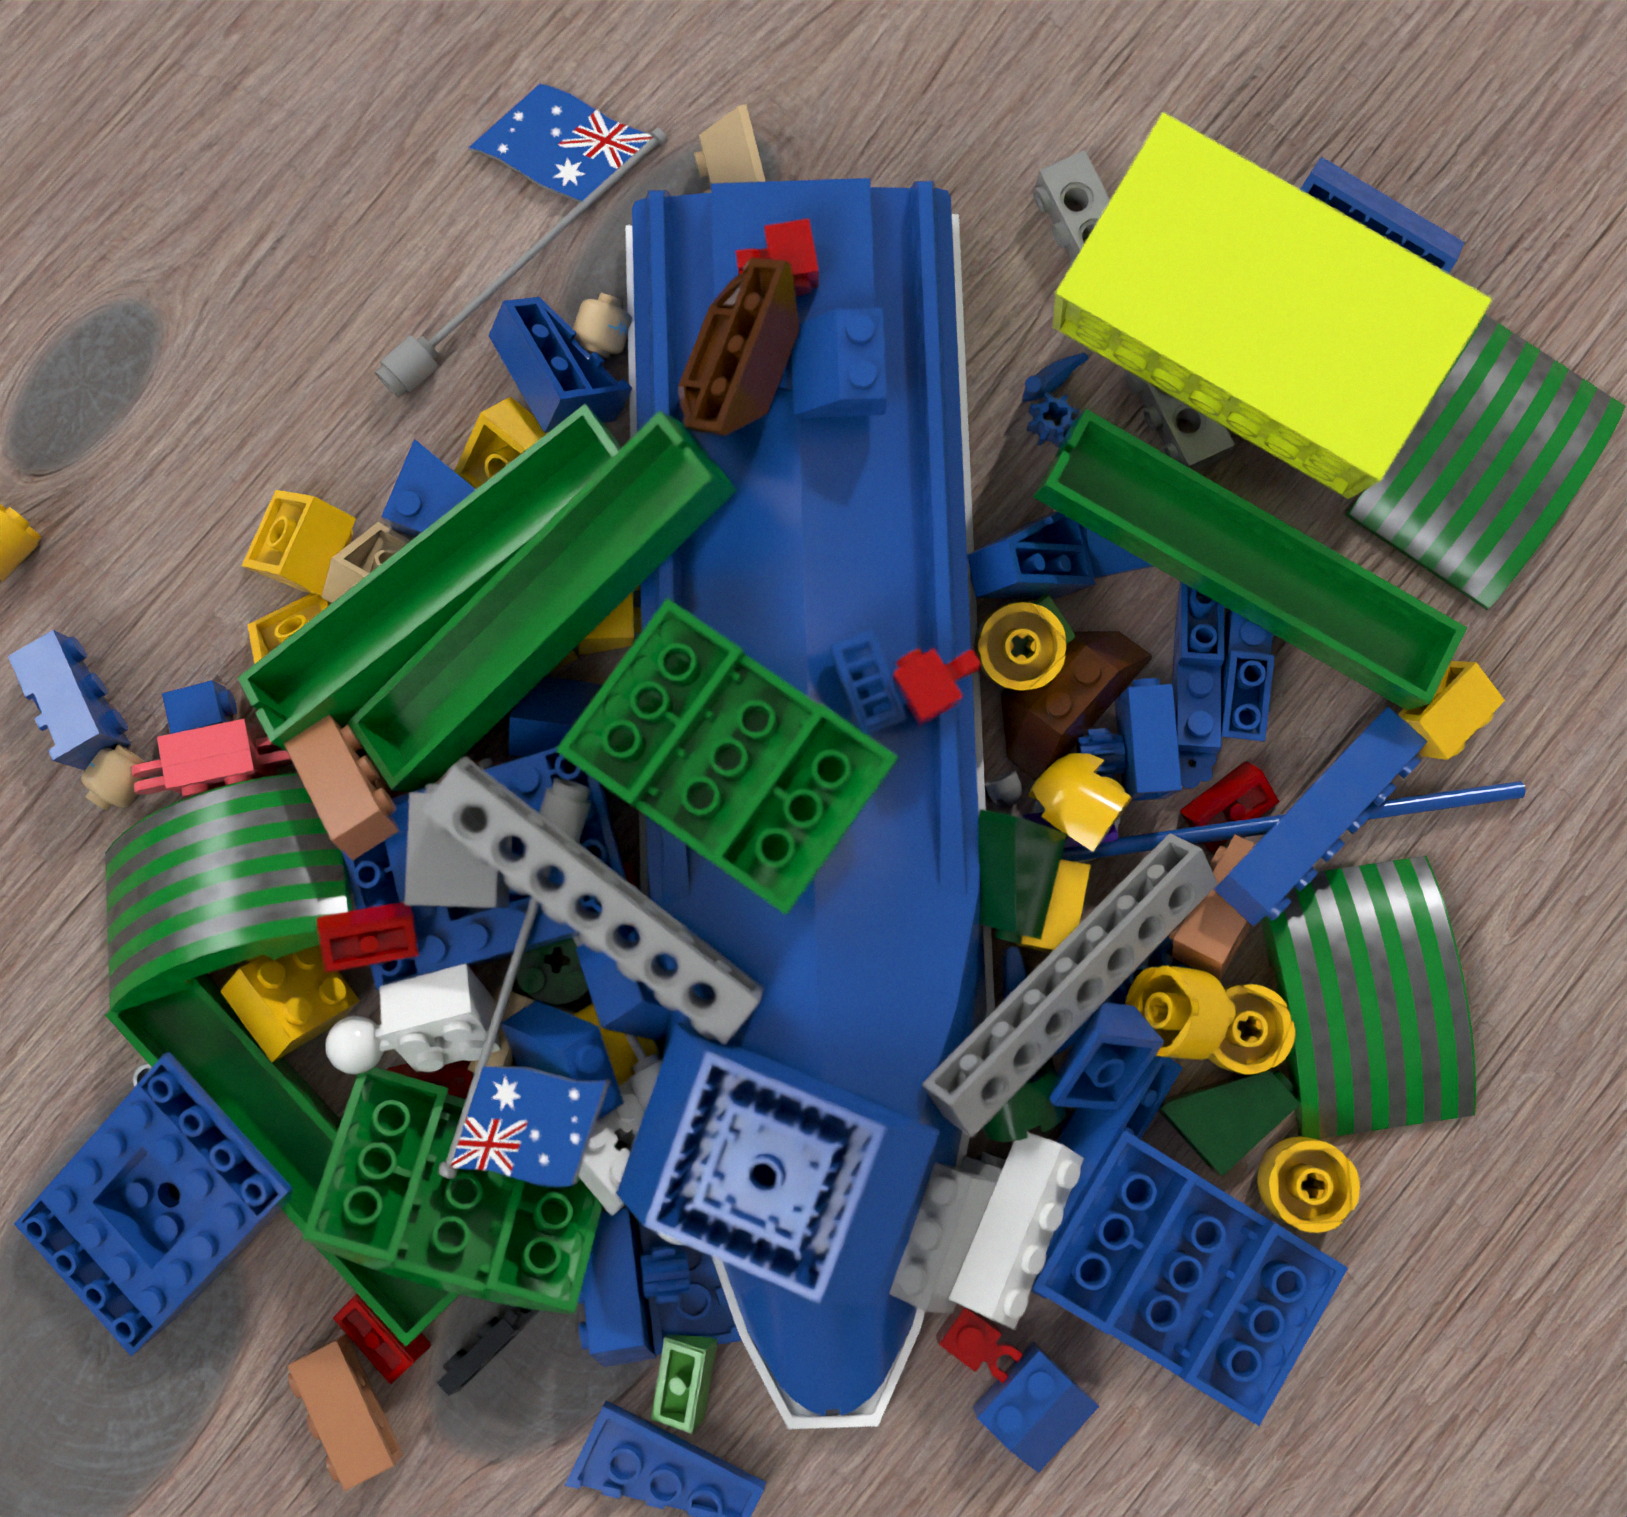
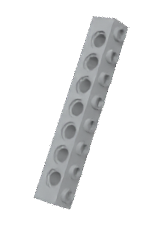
[1033,150,1235,471]
[420,757,764,1044]
[922,833,1218,1138]

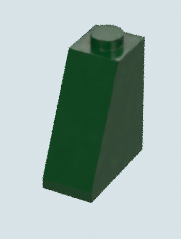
[978,809,1067,944]
[1158,1070,1300,1176]

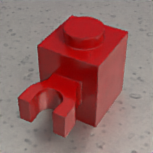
[735,218,819,297]
[892,648,982,726]
[935,1304,1023,1383]

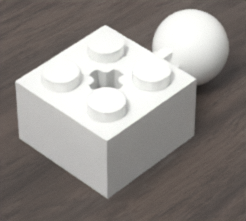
[326,964,501,1074]
[578,1081,685,1245]

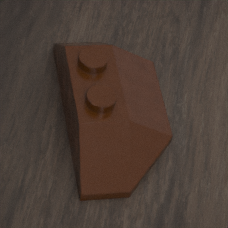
[678,258,800,436]
[1001,631,1152,781]

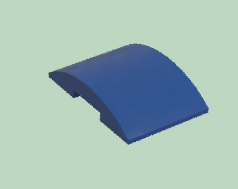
[1032,1129,1348,1426]

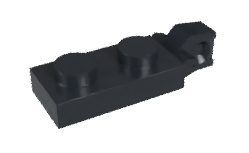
[437,1305,541,1396]

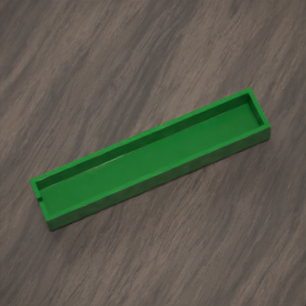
[238,404,622,752]
[1033,409,1468,710]
[347,410,737,793]
[105,973,460,1346]

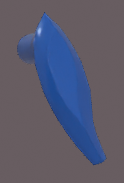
[1022,353,1089,402]

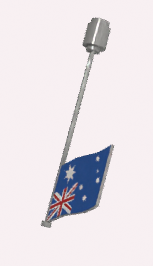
[375,84,668,398]
[438,778,610,1187]

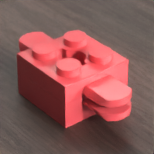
[131,719,294,798]

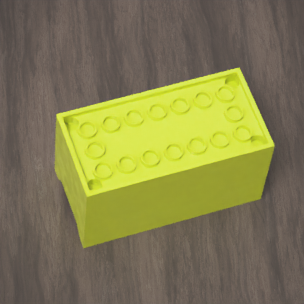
[1052,112,1493,499]

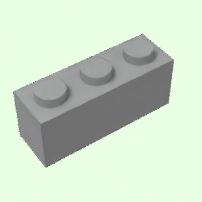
[889,1162,997,1314]

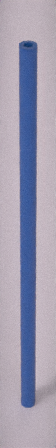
[1061,781,1525,862]

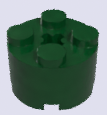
[516,938,590,1005]
[981,1057,1067,1142]

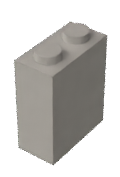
[405,784,512,908]

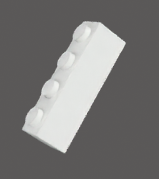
[949,1132,1084,1330]

